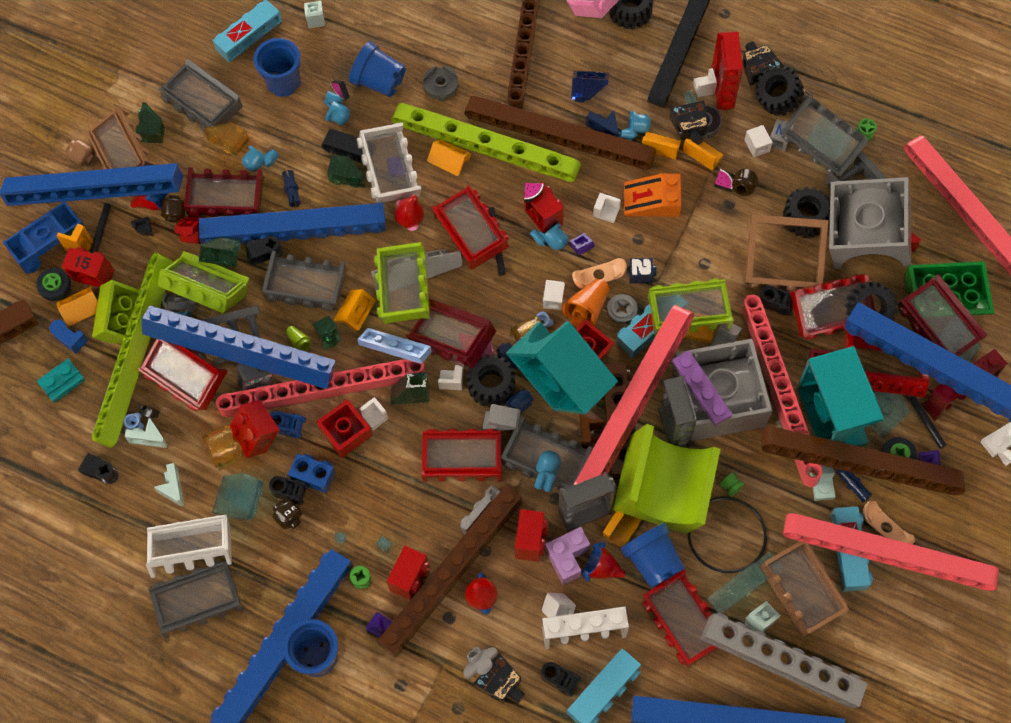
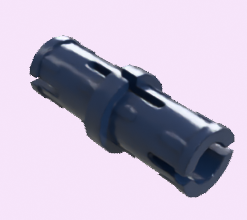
[282,170,301,207]
[836,469,872,503]

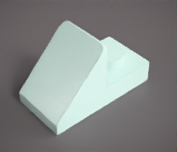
[304,1,325,28]
[124,418,168,448]
[154,463,184,506]
[810,465,835,501]
[745,601,781,633]

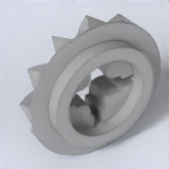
[607,294,638,323]

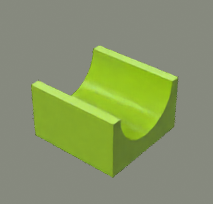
[613,424,721,534]

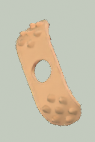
[572,258,627,289]
[863,500,915,544]

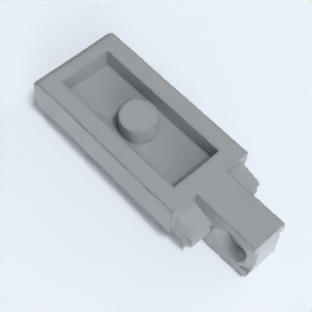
[460,485,500,535]

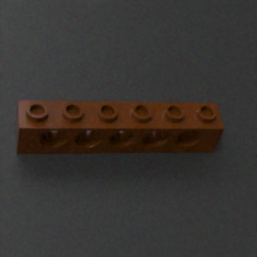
[604,362,635,480]

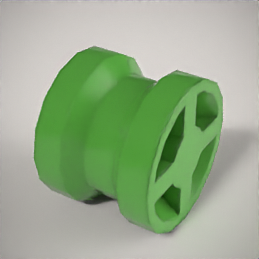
[857,118,877,141]
[720,472,745,497]
[350,566,371,589]

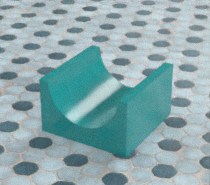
[506,321,618,414]
[796,346,884,447]

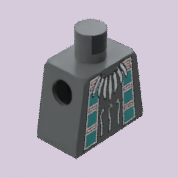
[236,364,275,391]

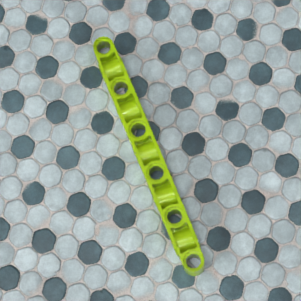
[391,103,581,182]

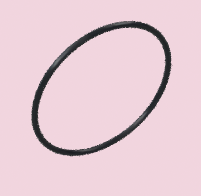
[688,497,767,573]

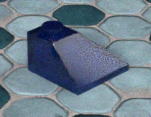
[571,70,609,103]

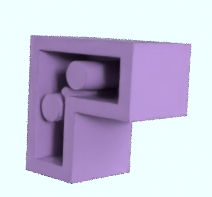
[545,527,590,585]

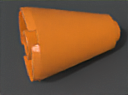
[562,279,610,327]

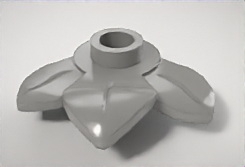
[463,647,498,679]

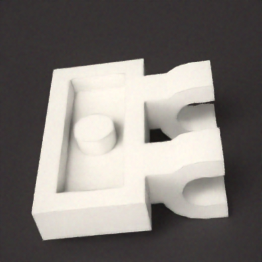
[981,422,1011,466]

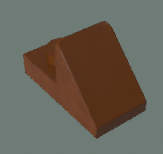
[579,410,605,449]

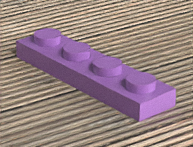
[672,351,732,426]

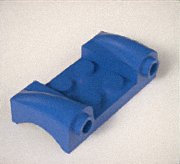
[3,201,88,274]

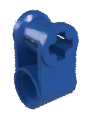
[269,411,306,438]

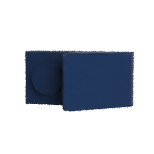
[586,110,619,137]

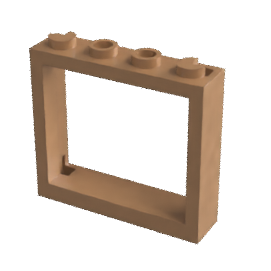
[744,214,828,290]

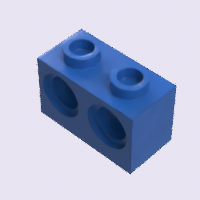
[288,454,336,494]

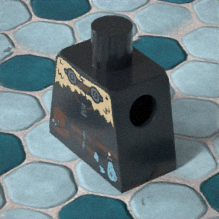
[742,41,783,86]
[669,100,708,145]
[474,653,526,704]

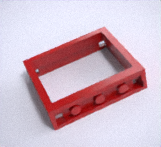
[843,330,929,397]

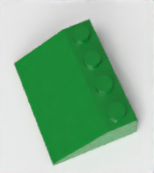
[904,261,995,318]

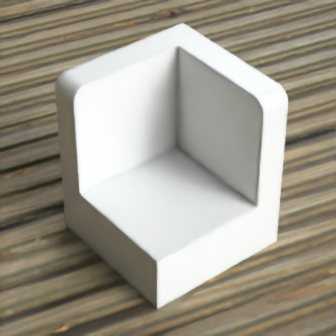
[693,68,717,97]
[745,125,773,157]
[593,193,621,223]
[543,280,565,310]
[438,365,463,390]
[359,397,388,431]
[542,593,576,623]

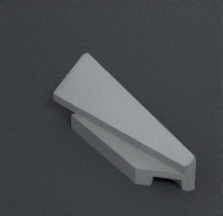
[371,249,462,292]

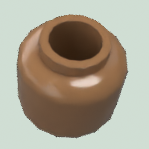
[66,139,95,166]

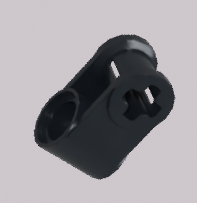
[245,236,283,264]
[759,286,793,316]
[77,453,119,484]
[269,476,309,505]
[541,662,582,697]

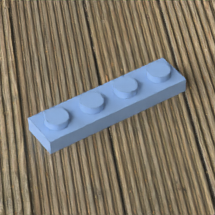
[357,328,432,364]

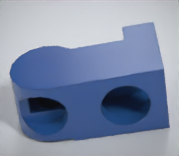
[49,320,88,354]

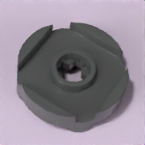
[423,66,459,102]
[162,293,199,312]

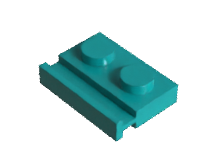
[37,358,85,403]

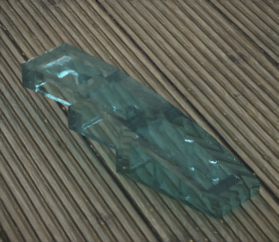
[707,551,783,614]

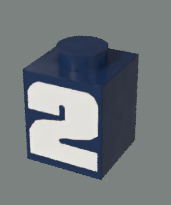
[629,258,656,283]

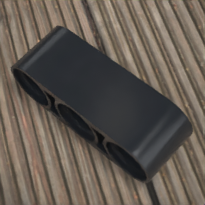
[321,129,376,164]

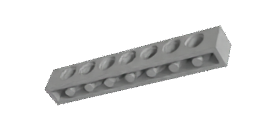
[700,613,867,709]

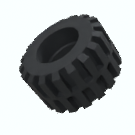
[609,0,653,29]
[755,65,804,116]
[783,186,830,238]
[845,282,898,321]
[467,354,515,408]

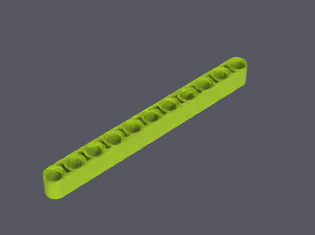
[92,253,173,448]

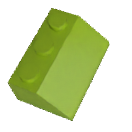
[92,280,139,344]

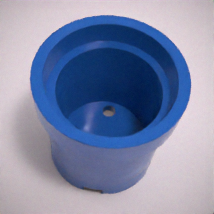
[253,38,301,97]
[349,41,406,98]
[620,522,685,588]
[283,619,338,677]

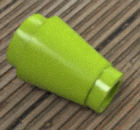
[286,326,312,351]

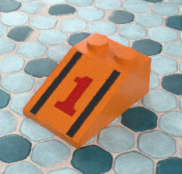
[624,173,681,217]

